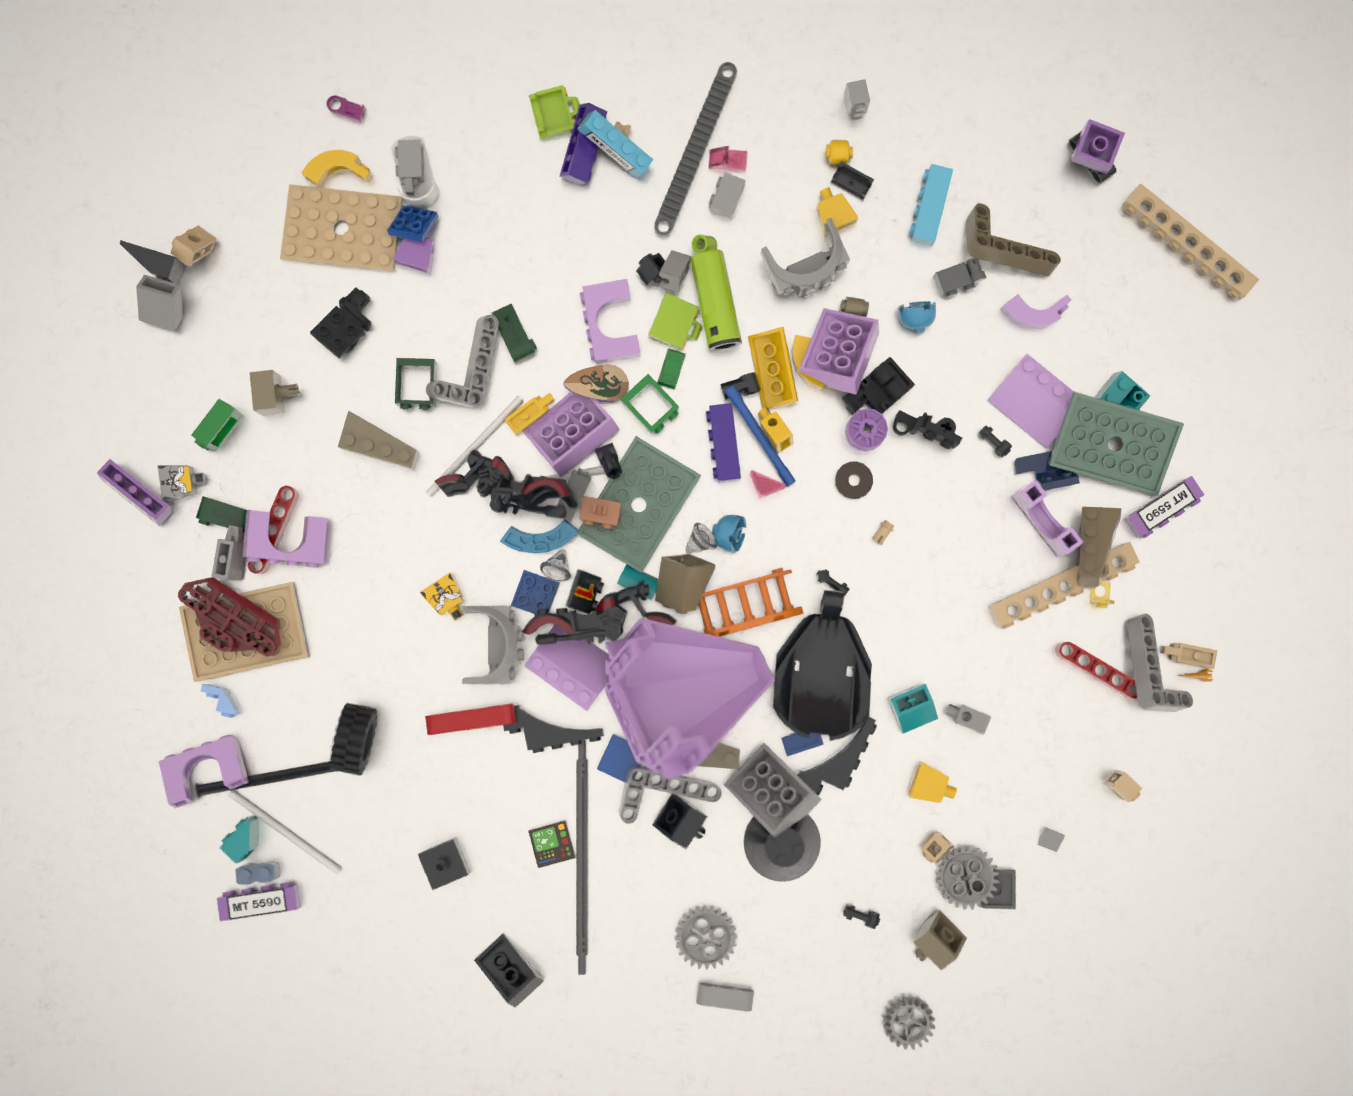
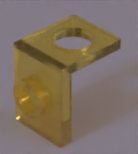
[1090,581,1115,608]

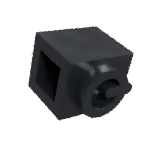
[636,253,665,285]

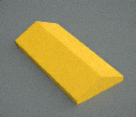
[748,327,798,409]

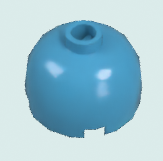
[898,301,936,332]
[712,514,746,553]

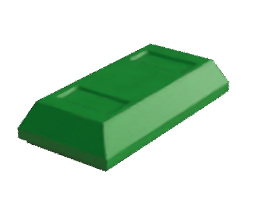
[657,348,686,390]

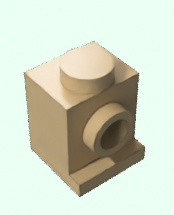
[921,832,954,863]

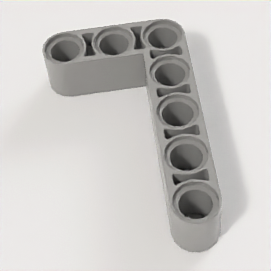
[426,315,499,407]
[1127,613,1193,712]
[619,766,722,824]

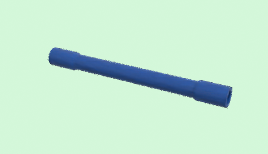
[724,385,796,487]

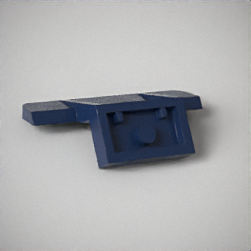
[1014,451,1080,491]

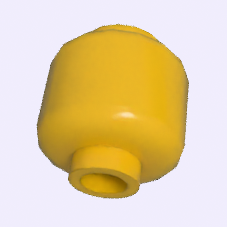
[826,139,853,165]

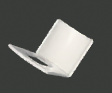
[390,135,439,209]

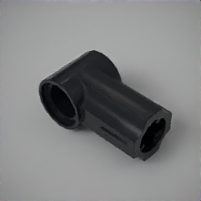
[720,372,761,400]
[595,443,623,479]

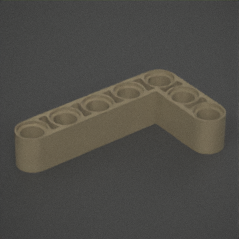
[967,203,1061,276]

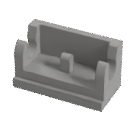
[659,250,691,293]

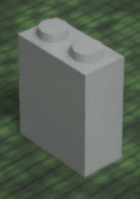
[136,275,183,331]

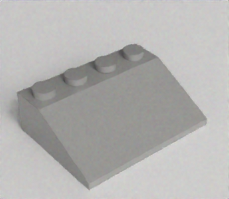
[724,743,822,837]

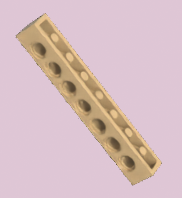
[1122,183,1260,300]
[988,542,1140,629]

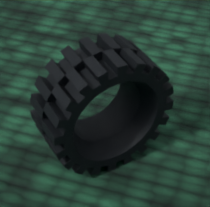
[330,703,377,776]

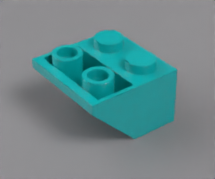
[1095,371,1151,410]
[888,683,938,734]
[219,816,259,864]

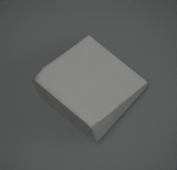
[1038,827,1065,852]

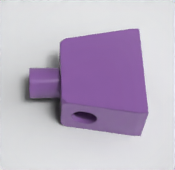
[393,235,435,274]

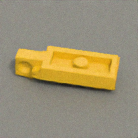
[504,393,555,435]

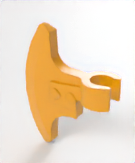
[1177,669,1213,682]

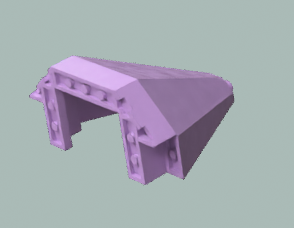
[605,618,775,779]

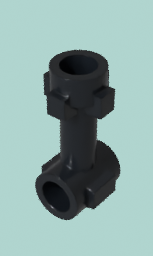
[978,425,1012,458]
[816,569,850,596]
[843,904,881,929]

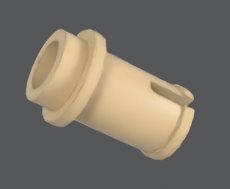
[872,520,894,545]

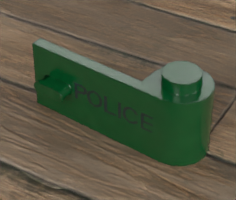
[491,303,537,363]
[196,496,248,533]

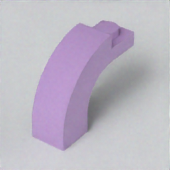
[1000,294,1072,329]

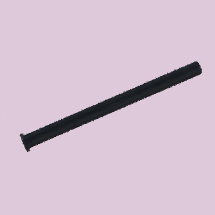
[195,761,336,798]

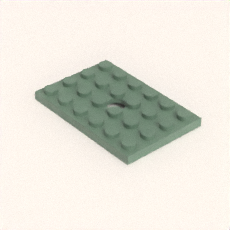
[1048,391,1184,496]
[577,436,701,573]

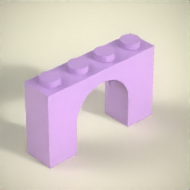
[580,279,641,364]
[1012,480,1083,557]
[242,510,328,568]
[158,735,249,809]

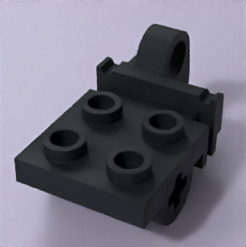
[310,287,372,359]
[841,356,916,415]
[893,410,963,450]

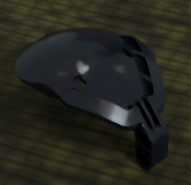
[773,590,872,741]

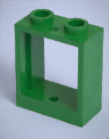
[620,374,679,435]
[191,398,243,451]

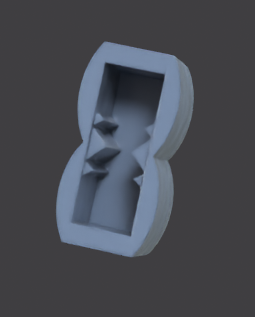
[235,861,280,885]

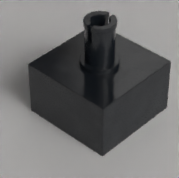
[652,794,708,850]
[417,837,471,891]

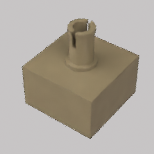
[249,370,299,416]
[913,910,967,971]

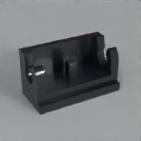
[830,161,874,201]

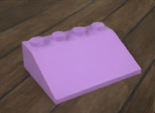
[800,308,879,394]
[987,354,1073,448]
[523,392,619,477]
[524,624,609,711]

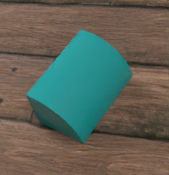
[617,564,658,601]

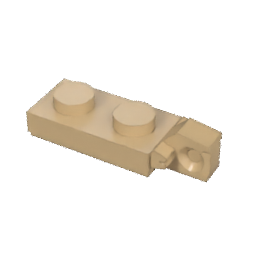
[1161,643,1218,669]

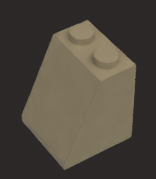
[655,554,716,614]

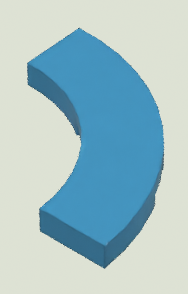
[500,519,579,553]

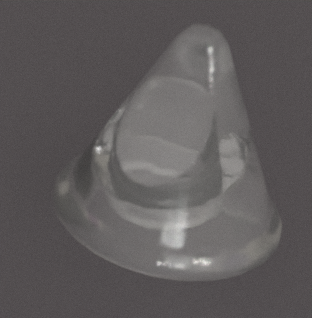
[685,522,717,553]
[540,549,571,582]

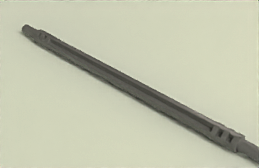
[576,740,588,975]

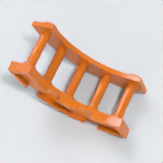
[698,567,804,637]

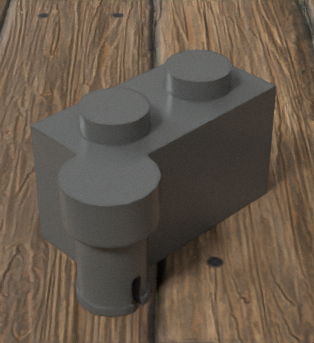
[933,258,987,298]

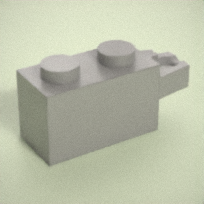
[395,139,424,195]
[211,525,245,581]

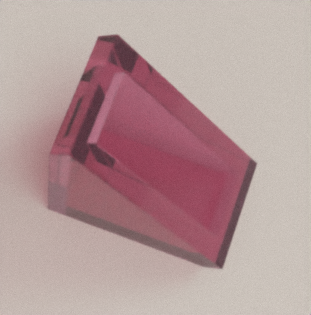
[749,470,786,500]

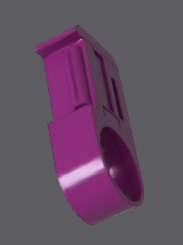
[326,95,366,123]

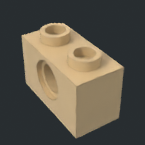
[170,225,217,266]
[1103,770,1143,803]

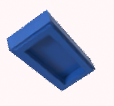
[781,733,824,756]

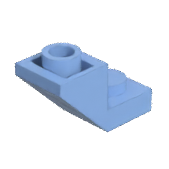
[200,684,240,718]

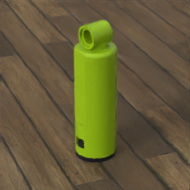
[690,234,742,351]

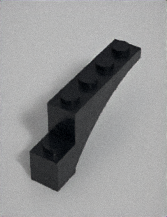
[503,704,604,753]
[798,717,877,796]

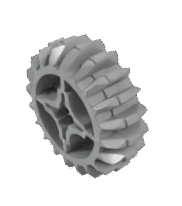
[883,996,936,1050]

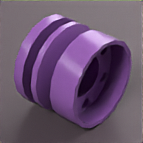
[844,408,888,452]

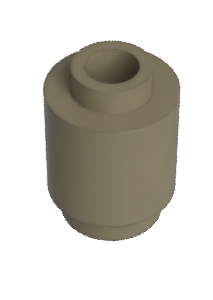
[840,296,869,317]

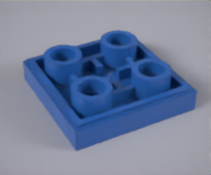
[387,205,439,242]
[511,570,560,614]
[597,734,641,782]

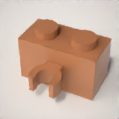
[579,496,622,530]

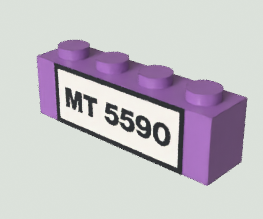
[97,459,172,526]
[1124,476,1205,538]
[217,882,301,921]

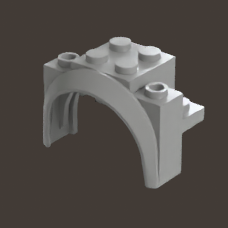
[760,218,850,298]
[462,606,524,684]

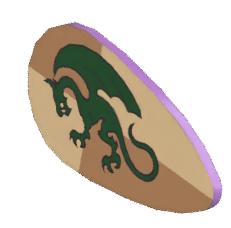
[563,364,629,401]

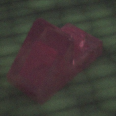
[708,146,748,171]

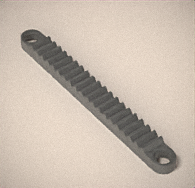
[654,62,737,237]

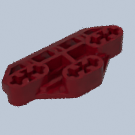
[178,577,282,656]

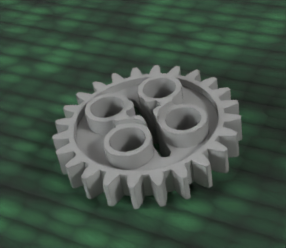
[936,846,1000,910]
[674,905,738,970]

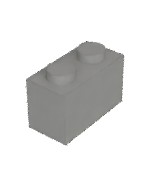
[843,79,870,117]
[708,172,746,219]

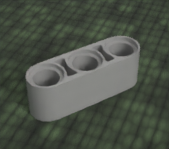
[696,983,754,1012]

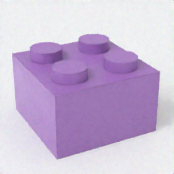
[1071,119,1125,174]

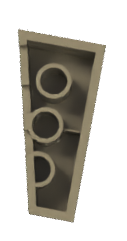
[338,410,420,471]
[1078,506,1122,587]
[698,742,740,769]

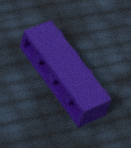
[559,103,608,185]
[706,403,741,483]

